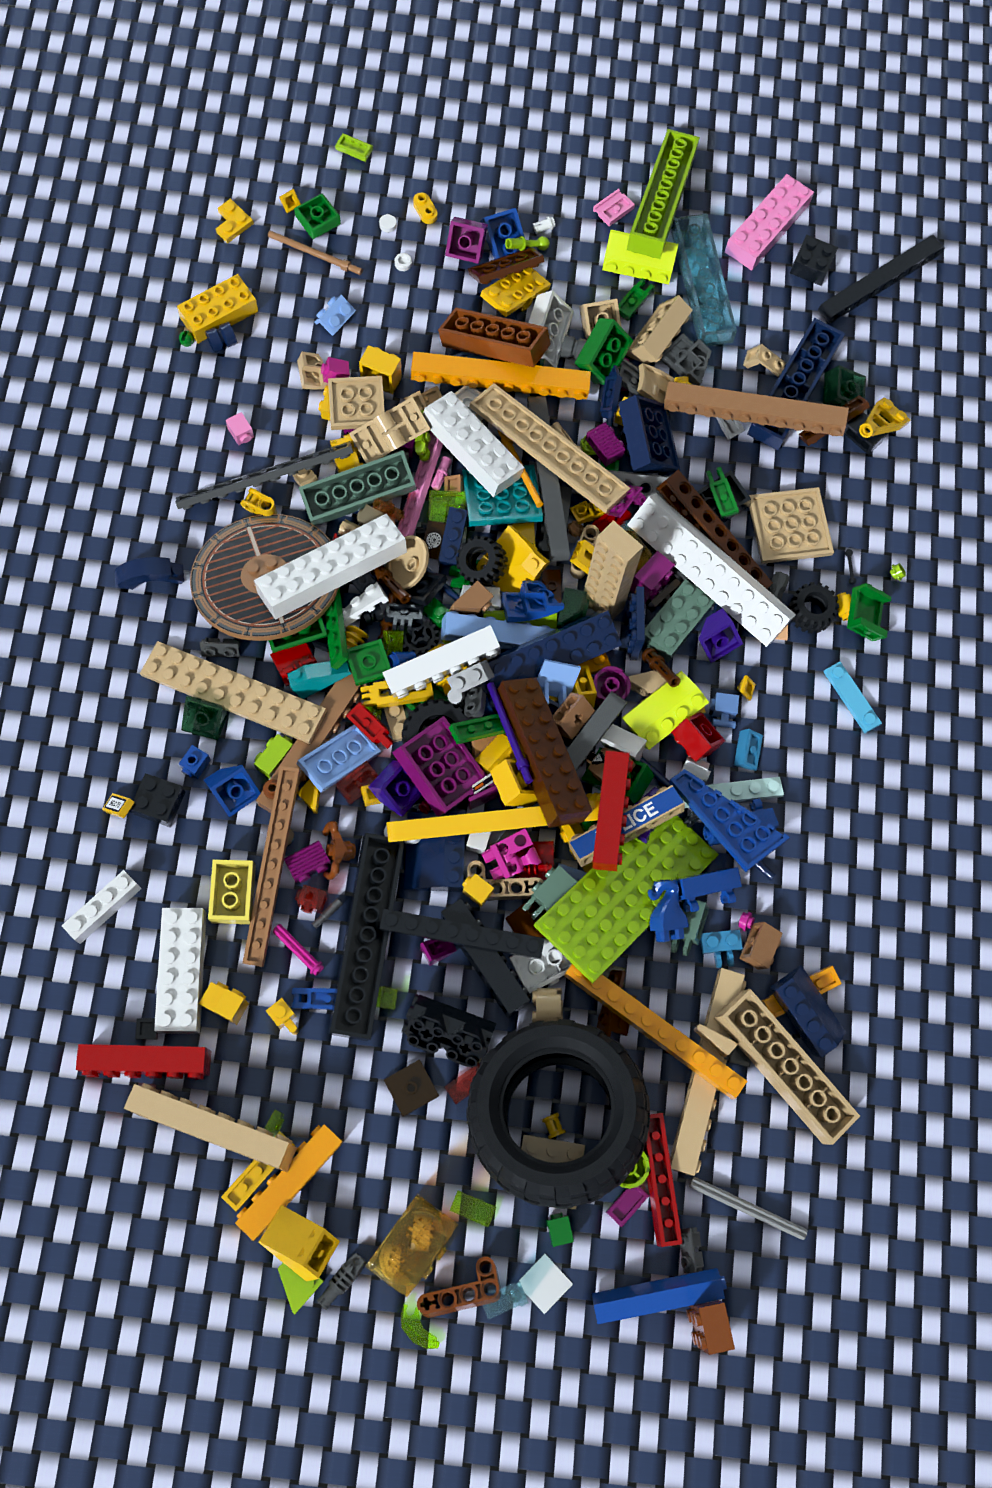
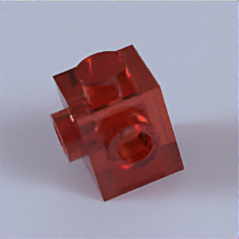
[295,885,328,914]

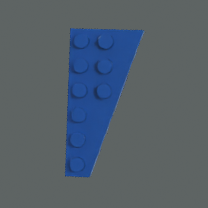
[669,769,790,872]

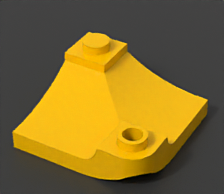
[477,525,550,592]

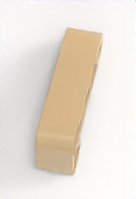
[467,860,544,901]

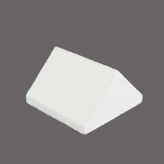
[600,724,647,761]

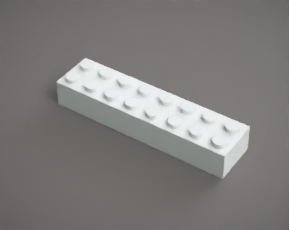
[254,513,407,620]

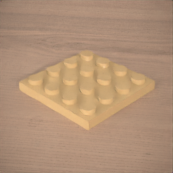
[749,487,834,564]

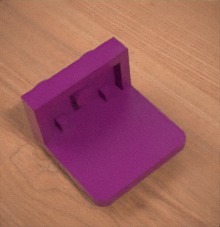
[468,783,513,810]

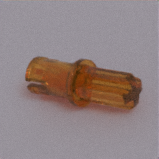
[373,498,405,521]

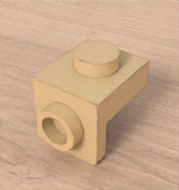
[293,469,318,487]

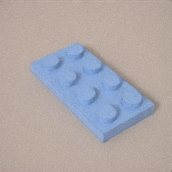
[296,725,381,793]

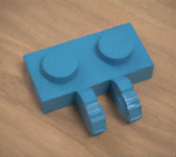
[700,929,743,968]

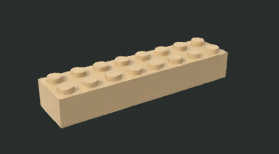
[582,520,644,620]
[714,989,860,1145]
[124,1083,297,1172]

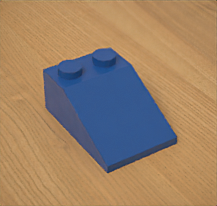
[480,208,528,259]

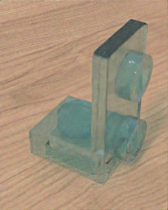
[482,1281,529,1319]

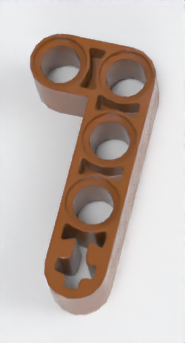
[417,1257,501,1318]

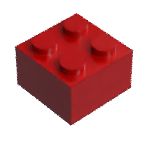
[671,712,726,762]

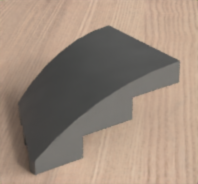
[661,333,712,386]

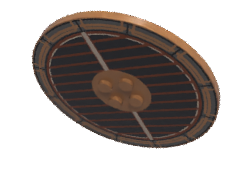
[190,514,339,641]

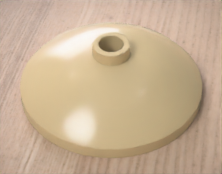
[386,535,429,590]

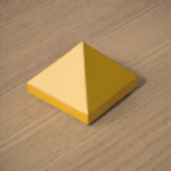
[279,189,301,213]
[737,675,756,701]

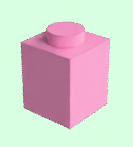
[226,412,254,446]

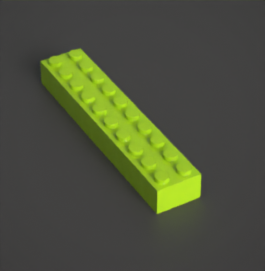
[627,129,700,259]

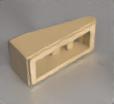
[694,1024,738,1057]

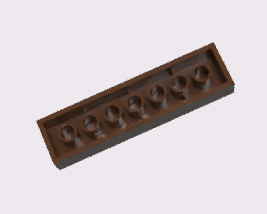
[497,677,592,828]

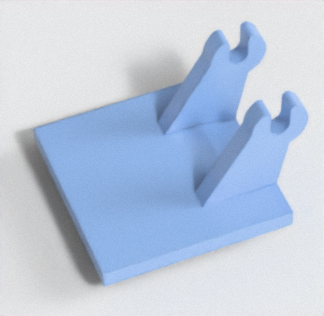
[537,659,581,707]

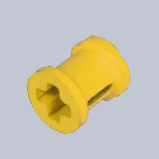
[541,1113,566,1139]

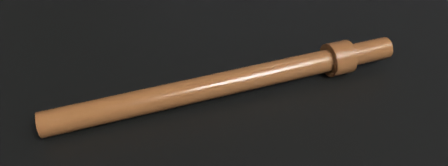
[268,230,363,275]

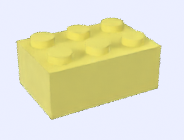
[208,860,256,924]

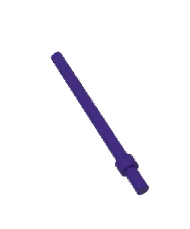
[487,682,533,784]

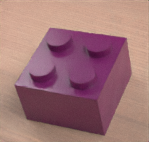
[445,217,488,264]
[630,551,675,604]

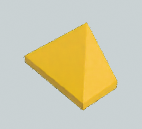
[297,779,320,814]

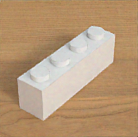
[62,870,142,944]

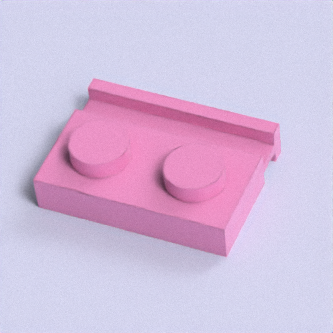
[593,188,635,227]

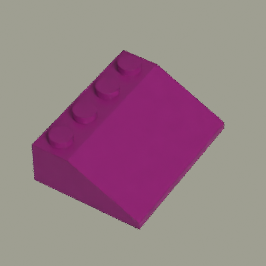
[392,716,486,817]

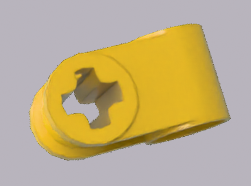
[240,488,277,516]

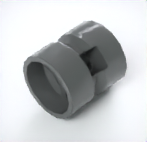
[560,335,587,361]

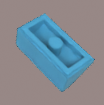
[734,729,763,771]

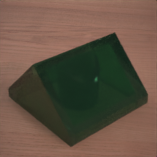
[181,695,228,741]

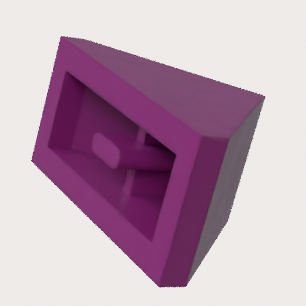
[420,939,457,966]

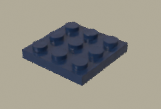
[626,586,645,661]

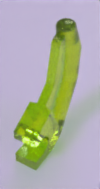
[401,1304,440,1349]

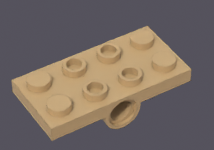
[349,397,430,463]

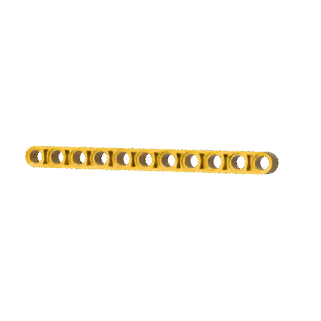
[386,800,600,842]

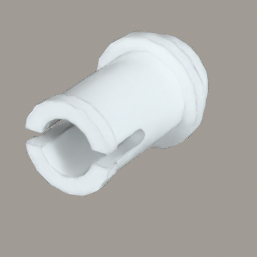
[533,216,555,234]

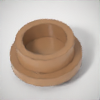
[567,521,584,537]

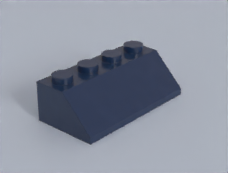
[769,965,846,1058]

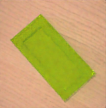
[449,1191,496,1227]

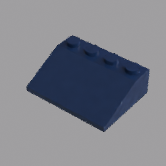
[618,395,681,473]
[404,809,466,892]

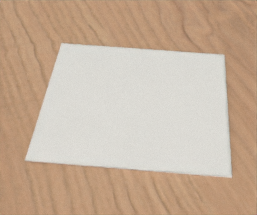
[516,1254,573,1314]

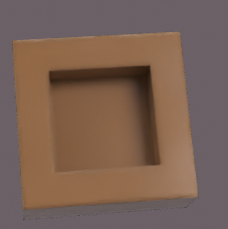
[444,474,464,496]

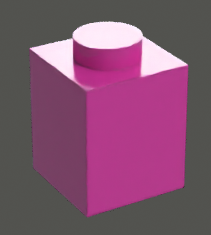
[321,357,350,383]

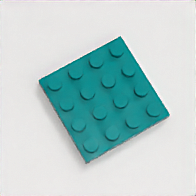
[462,465,543,527]

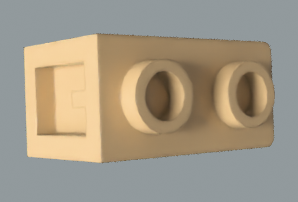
[743,344,786,377]

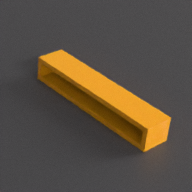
[235,1124,343,1241]

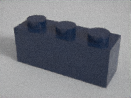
[438,507,468,567]

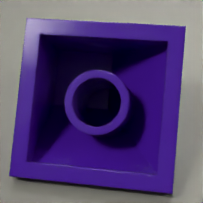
[698,608,743,663]

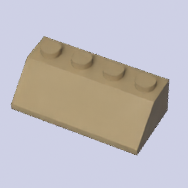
[625,295,692,365]

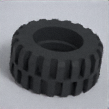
[402,699,472,753]

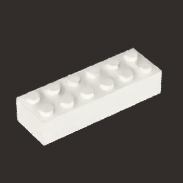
[423,391,524,497]
[382,625,500,699]
[154,908,207,1034]

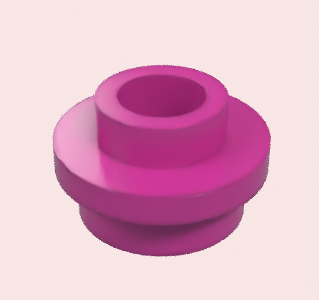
[738,912,755,931]

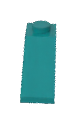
[287,660,352,699]

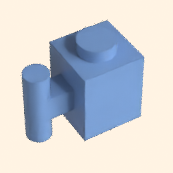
[709,692,739,729]

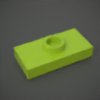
[335,133,373,162]

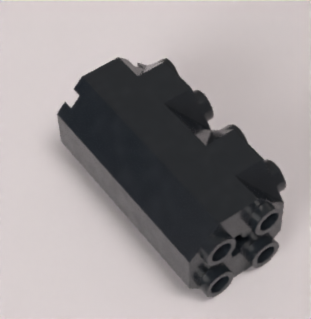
[401,994,497,1068]

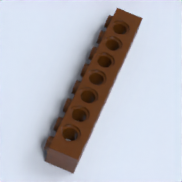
[656,469,773,589]

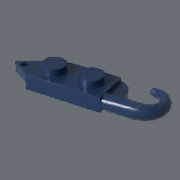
[598,365,622,427]

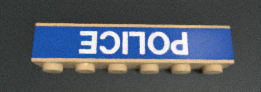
[569,785,685,867]

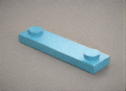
[824,662,882,733]

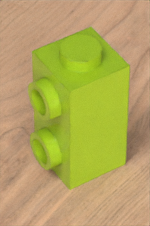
[254,734,293,779]

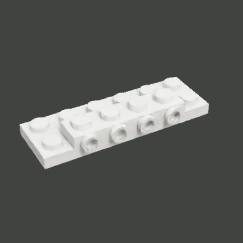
[509,938,572,993]

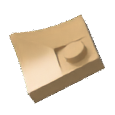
[637,363,674,403]

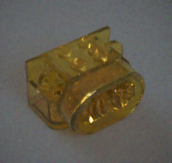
[365,1193,458,1297]

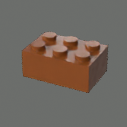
[686,1300,735,1355]

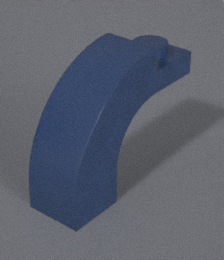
[115,557,184,590]

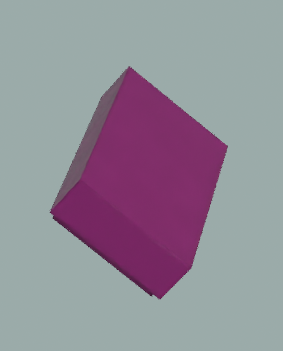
[606,1186,650,1227]

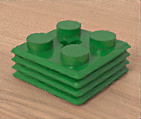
[294,193,341,239]

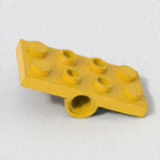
[480,267,551,317]

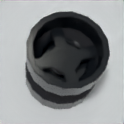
[362,603,384,626]

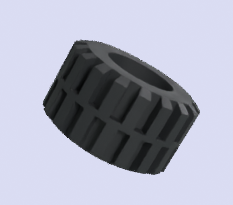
[456,536,508,586]
[788,582,839,634]

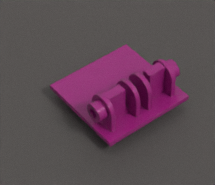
[607,485,646,518]

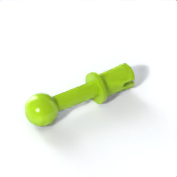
[505,236,550,251]

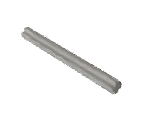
[689,1177,808,1240]

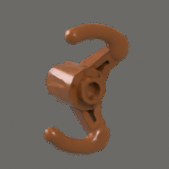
[322,821,356,880]

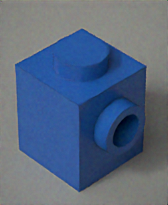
[179,745,211,779]

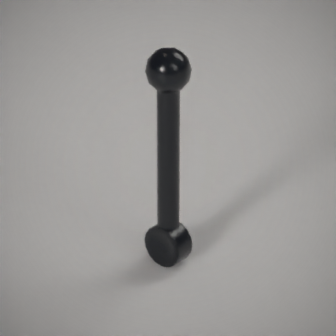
[845,549,856,584]

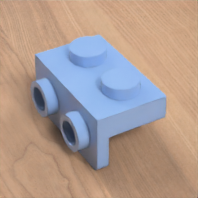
[314,295,356,336]

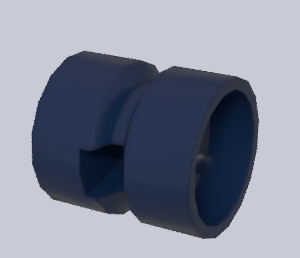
[205,322,238,353]

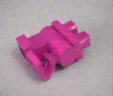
[481,828,542,880]

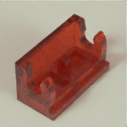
[336,761,378,805]

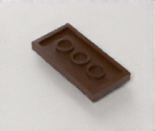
[468,247,544,284]

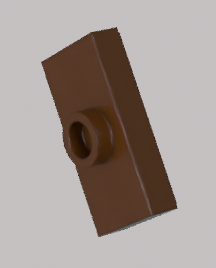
[542,570,562,603]

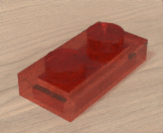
[444,1063,480,1105]

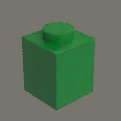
[546,1212,574,1247]

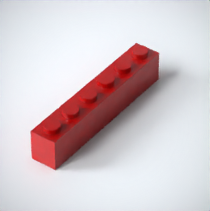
[593,751,633,872]
[643,1113,682,1247]

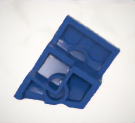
[501,581,564,623]

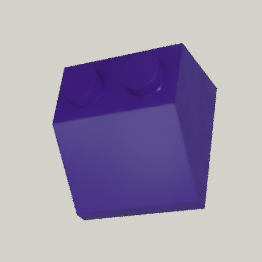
[368,760,422,817]

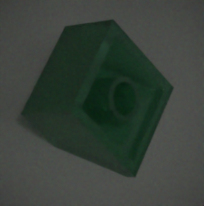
[823,365,866,407]
[556,587,590,629]

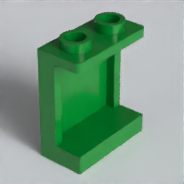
[847,583,892,641]

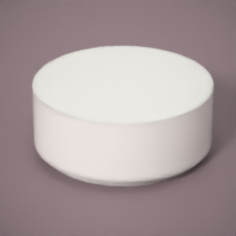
[379,214,396,233]
[395,253,412,271]

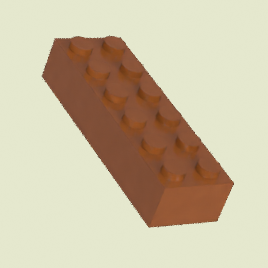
[438,307,551,367]

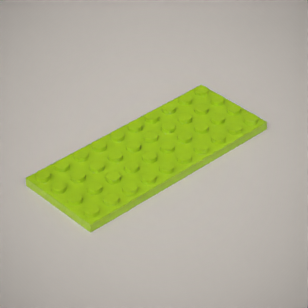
[533,816,719,984]

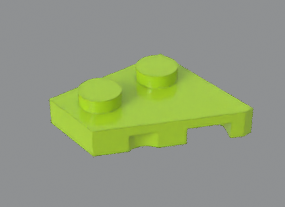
[278,1263,324,1315]

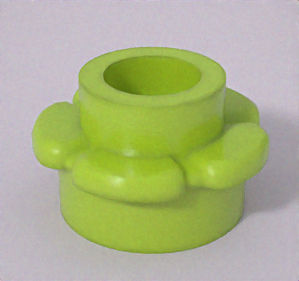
[890,563,906,581]

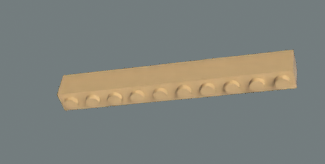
[670,968,746,1176]

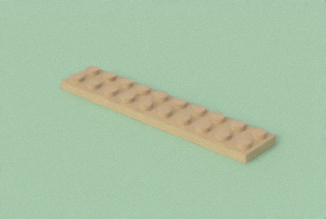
[469,383,631,513]
[140,641,327,744]

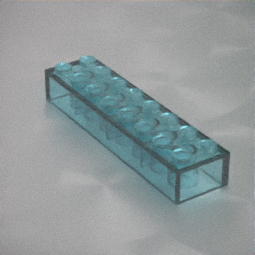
[671,213,737,346]

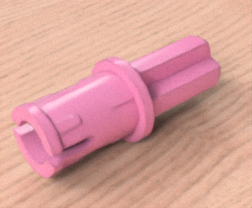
[430,456,452,491]

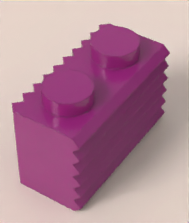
[585,422,625,467]
[284,841,331,883]

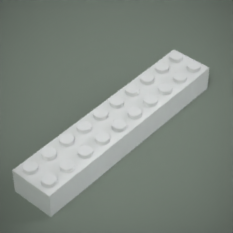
[627,493,796,647]

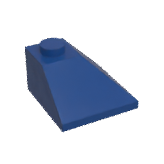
[204,765,260,817]

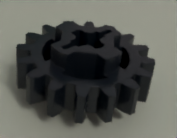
[399,619,439,657]

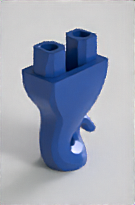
[648,879,689,942]

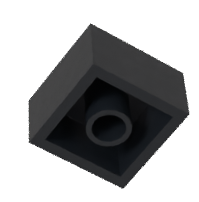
[790,235,838,286]
[130,773,186,828]

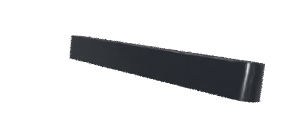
[818,235,945,324]

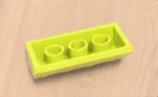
[602,230,678,285]
[622,671,709,750]

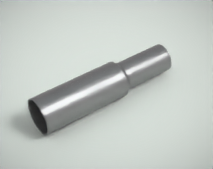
[312,898,343,929]

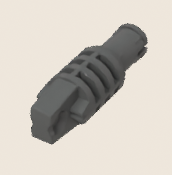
[317,1253,367,1310]

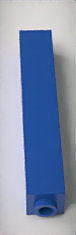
[592,1268,727,1324]

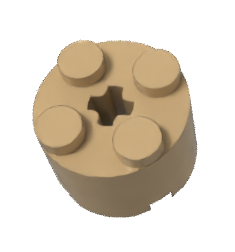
[532,988,563,1022]

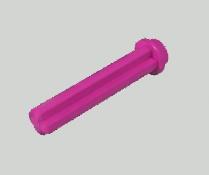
[273,924,324,976]

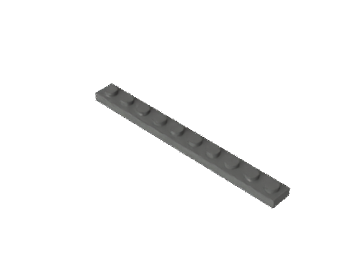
[175,441,353,510]

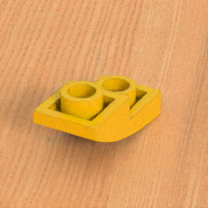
[570,500,605,524]

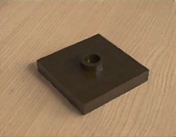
[384,1059,439,1117]

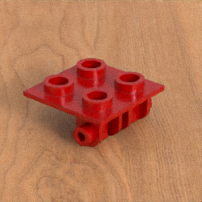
[270,643,317,687]
[515,841,554,880]

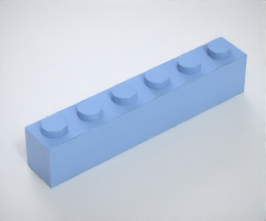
[441,611,555,650]

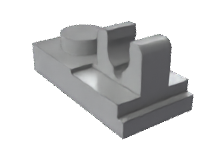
[716,417,745,440]

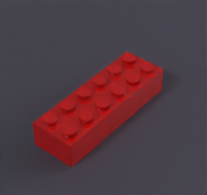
[76,1044,212,1080]

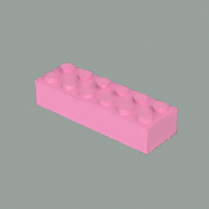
[725,174,814,271]

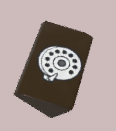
[424,520,446,560]

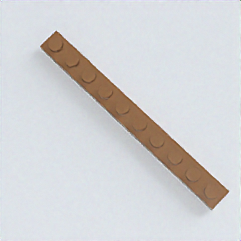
[242,766,301,967]

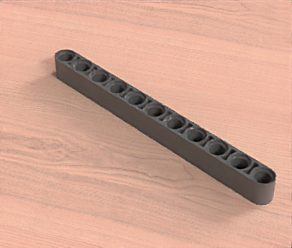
[527,396,570,562]
[488,691,628,868]

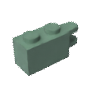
[522,865,577,920]
[671,900,709,956]

